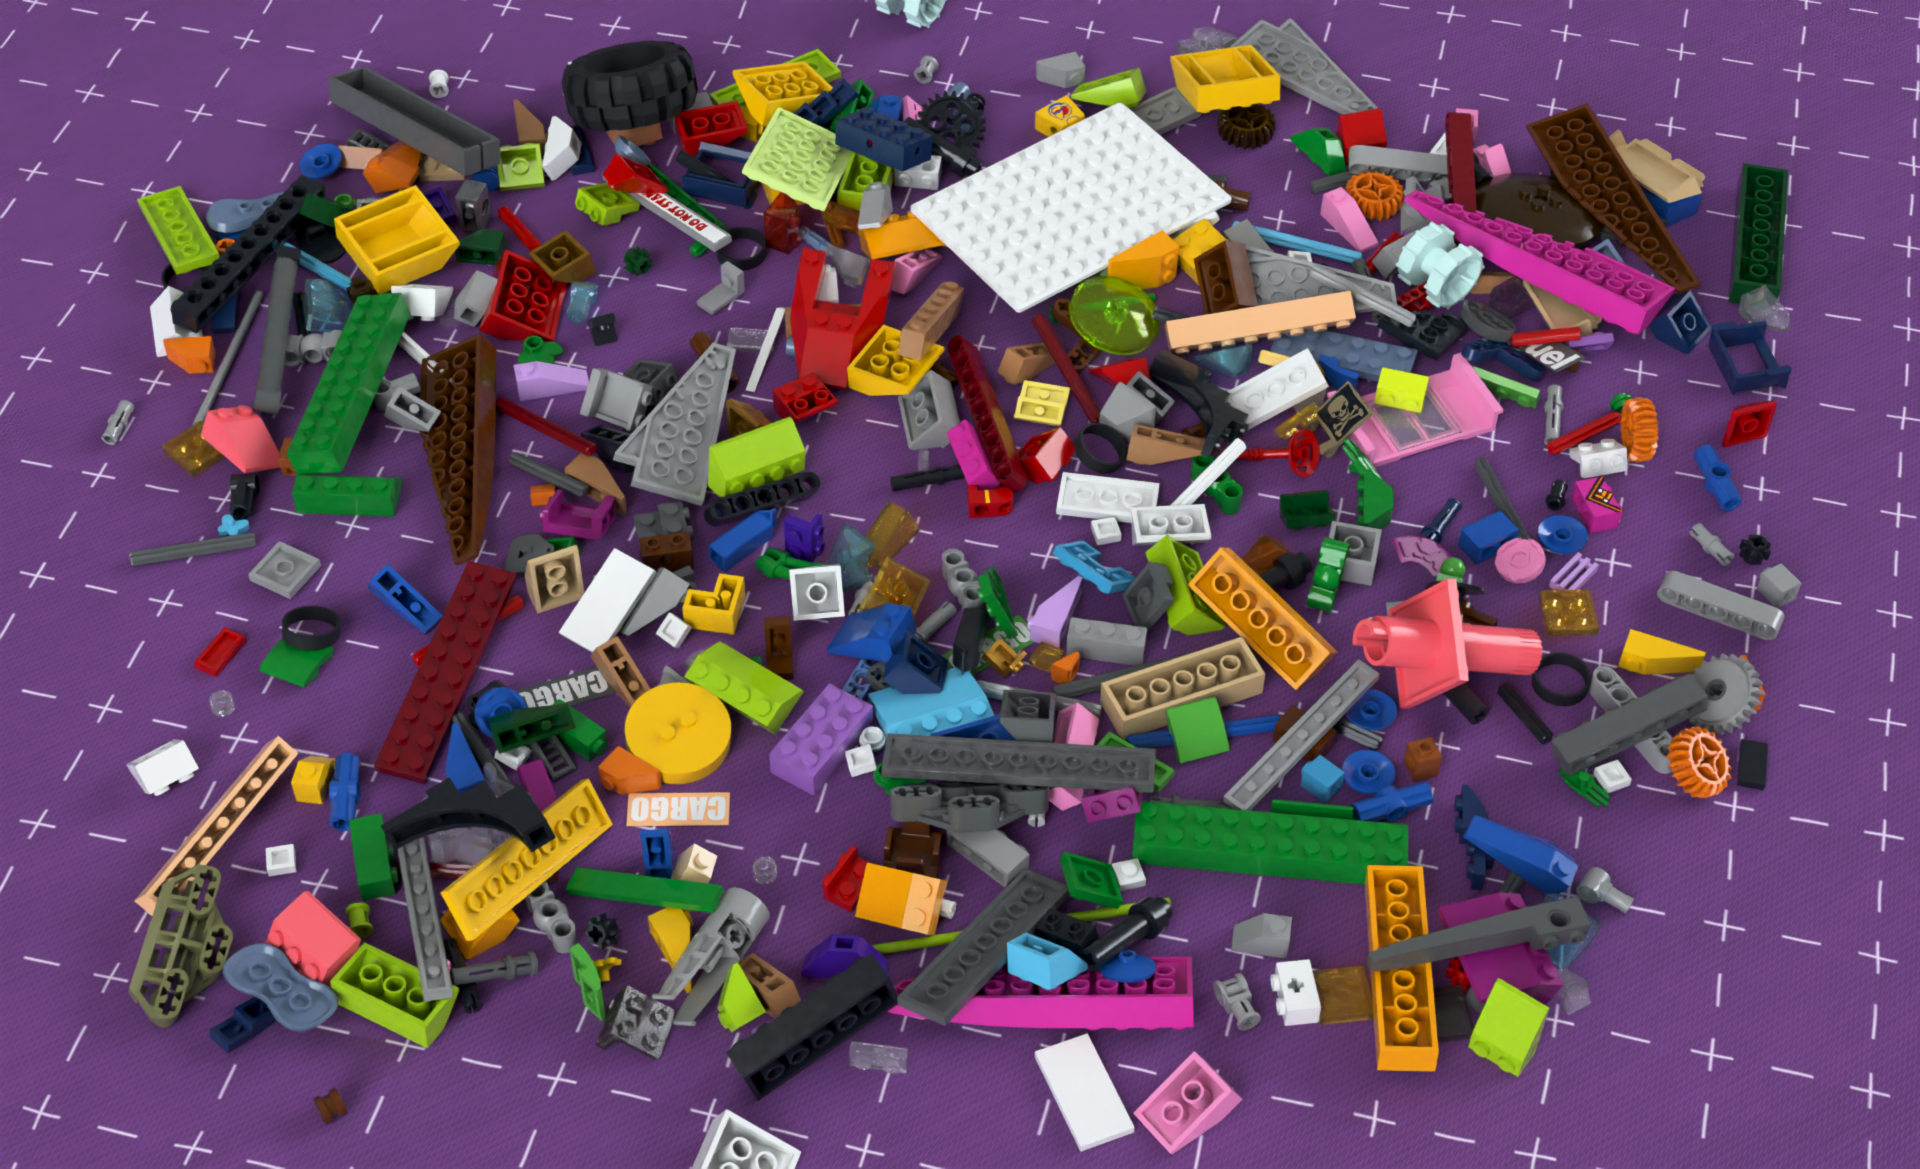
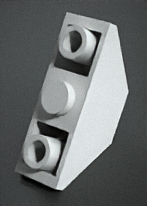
[542,116,582,181]

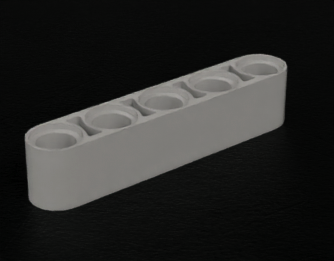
[1349,145,1448,183]
[1657,571,1785,640]
[1589,666,1673,774]

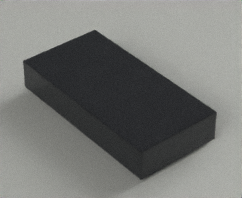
[1737,739,1768,790]

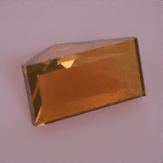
[1242,534,1293,576]

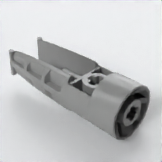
[652,887,770,1026]

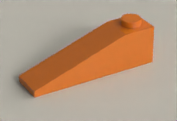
[362,140,423,194]

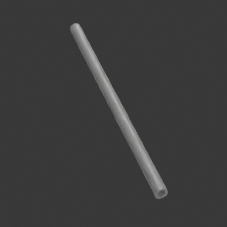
[193,291,264,428]

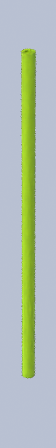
[872,897,1171,955]

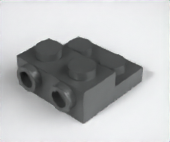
[623,359,680,407]
[634,501,694,555]
[1122,562,1174,632]

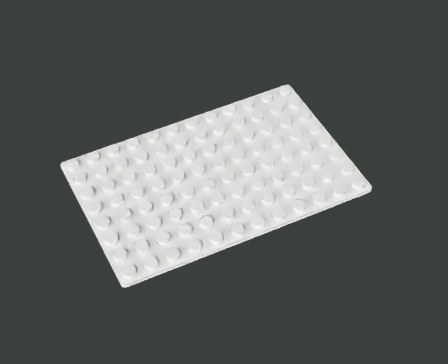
[911,103,1231,312]

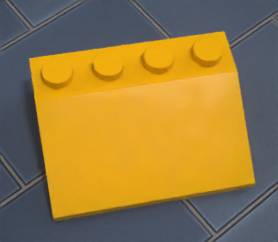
[732,61,833,126]

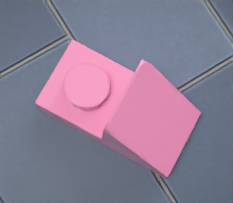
[1473,144,1512,177]

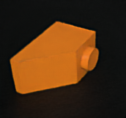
[163,336,216,374]
[598,746,662,795]

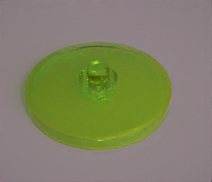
[1069,276,1160,355]

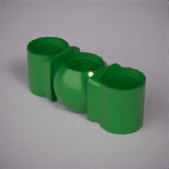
[1191,455,1243,515]
[1306,537,1350,613]

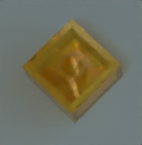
[859,556,931,618]

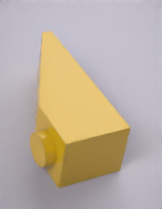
[1618,629,1706,675]
[647,907,693,993]

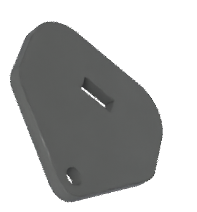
[505,534,555,575]

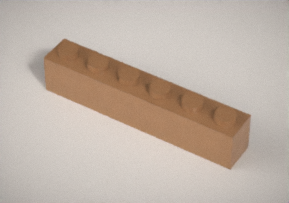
[898,282,965,360]

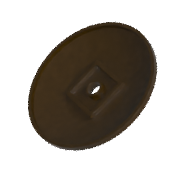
[1476,173,1604,248]

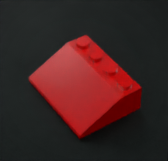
[479,249,567,342]

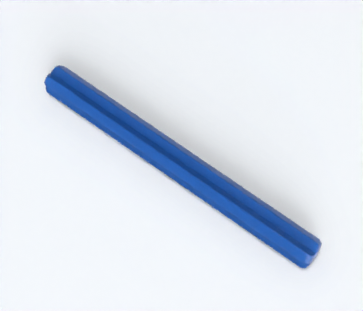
[1127,715,1280,748]

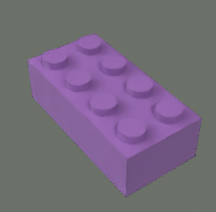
[769,683,873,796]

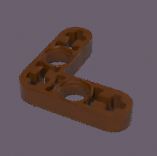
[1051,298,1111,375]

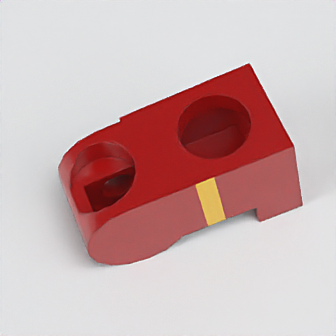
[967,485,1014,518]

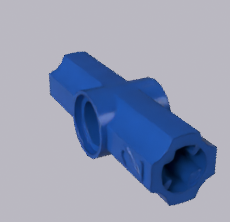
[1693,444,1742,512]
[329,753,360,831]
[1351,781,1434,822]

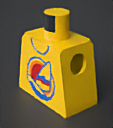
[1035,95,1085,137]

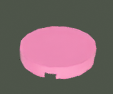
[1495,538,1546,584]

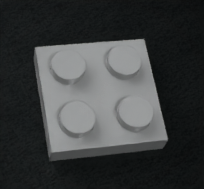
[248,541,321,599]

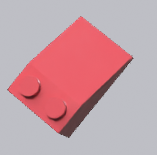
[201,405,280,473]

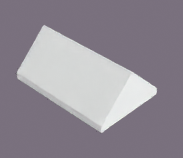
[150,286,203,357]
[1131,504,1211,546]

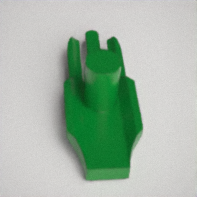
[1342,438,1382,479]
[1559,769,1610,807]

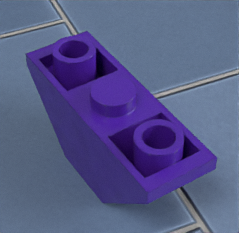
[801,934,889,978]

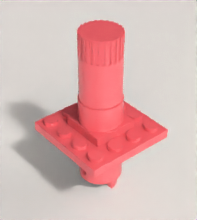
[1353,578,1543,709]

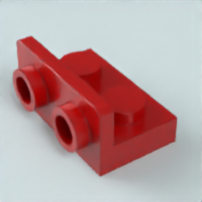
[822,845,871,913]

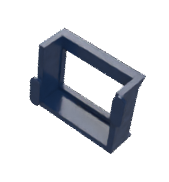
[682,142,759,209]
[1708,321,1792,395]

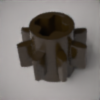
[346,276,375,304]

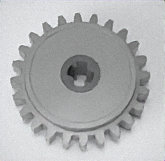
[1689,654,1763,736]

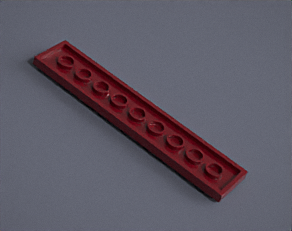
[374,561,517,784]

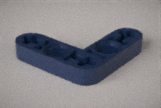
[1461,338,1545,381]

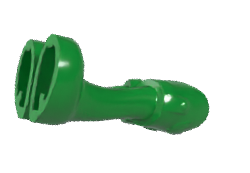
[754,548,827,580]

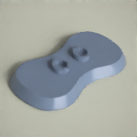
[206,192,284,233]
[222,944,338,1032]

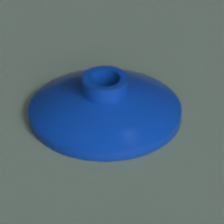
[299,144,342,179]
[1538,515,1588,554]
[1346,689,1397,730]
[1342,750,1395,794]
[1099,950,1156,983]

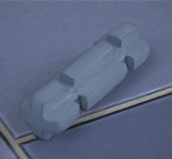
[798,226,835,257]

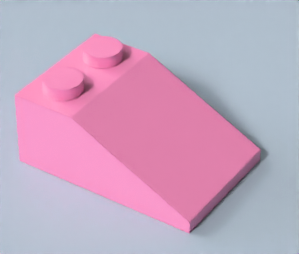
[1133,1051,1243,1155]

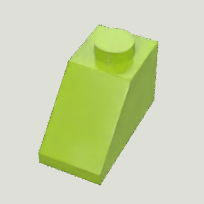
[718,962,766,1033]

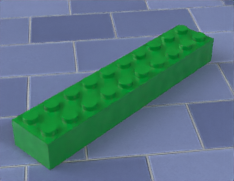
[286,293,410,475]
[1132,801,1408,885]

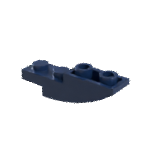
[1454,785,1495,890]

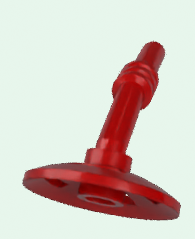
[1220,429,1320,477]

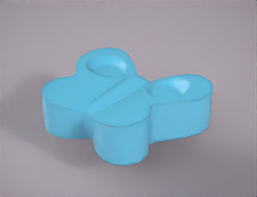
[218,514,250,536]

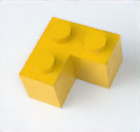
[683,573,746,635]

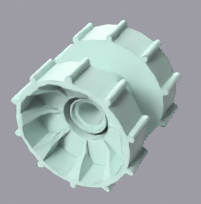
[875,0,947,28]
[1395,222,1485,310]

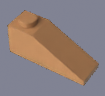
[513,99,548,156]
[997,342,1055,385]
[1126,424,1205,465]
[564,453,627,516]
[590,636,650,708]
[739,953,801,1019]

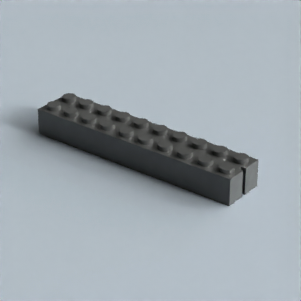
[328,66,501,176]

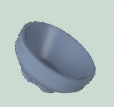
[615,135,650,166]

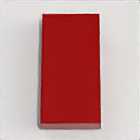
[194,627,247,677]

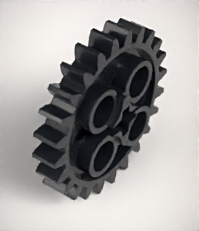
[916,90,986,155]

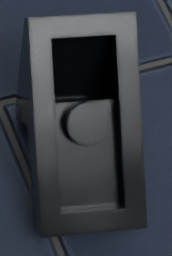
[586,313,617,346]

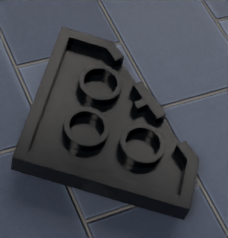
[1377,311,1470,361]

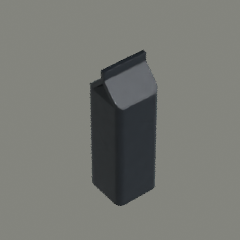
[953,608,989,675]

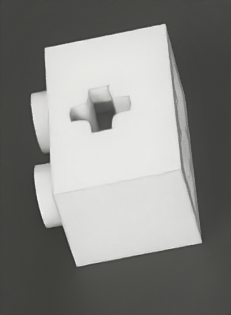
[1270,959,1321,1026]

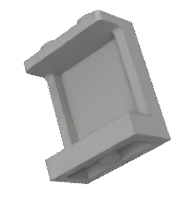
[580,368,653,432]

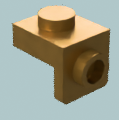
[981,637,1027,678]

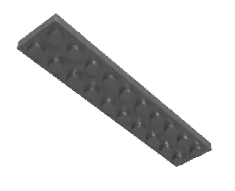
[882,733,1156,793]

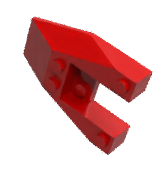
[790,248,895,390]

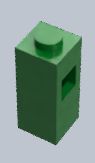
[553,699,608,762]

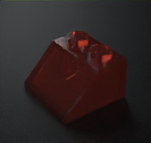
[763,192,801,255]

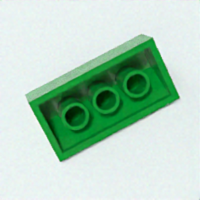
[292,474,403,517]

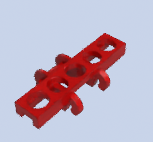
[1396,281,1432,312]

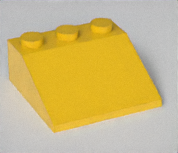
[847,324,945,396]

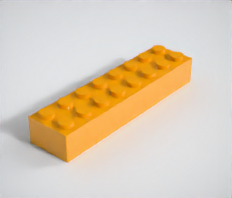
[1365,865,1439,1072]

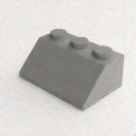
[898,370,960,450]

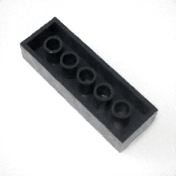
[726,953,898,1101]

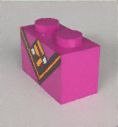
[1571,476,1623,533]

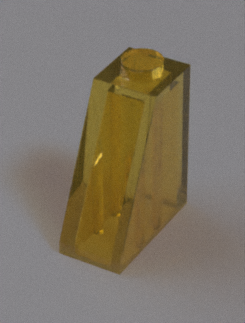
[857,500,921,569]

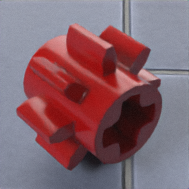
[1445,958,1471,992]

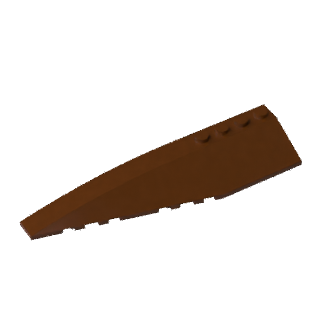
[1526,103,1700,294]
[419,333,497,566]

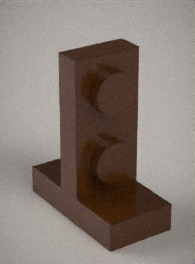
[764,616,794,680]

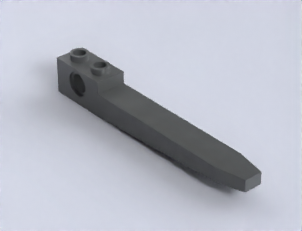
[1366,897,1591,972]

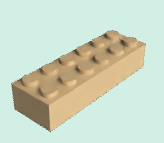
[1100,637,1265,740]

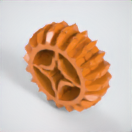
[1344,170,1404,221]
[1619,397,1659,462]
[1666,726,1732,799]

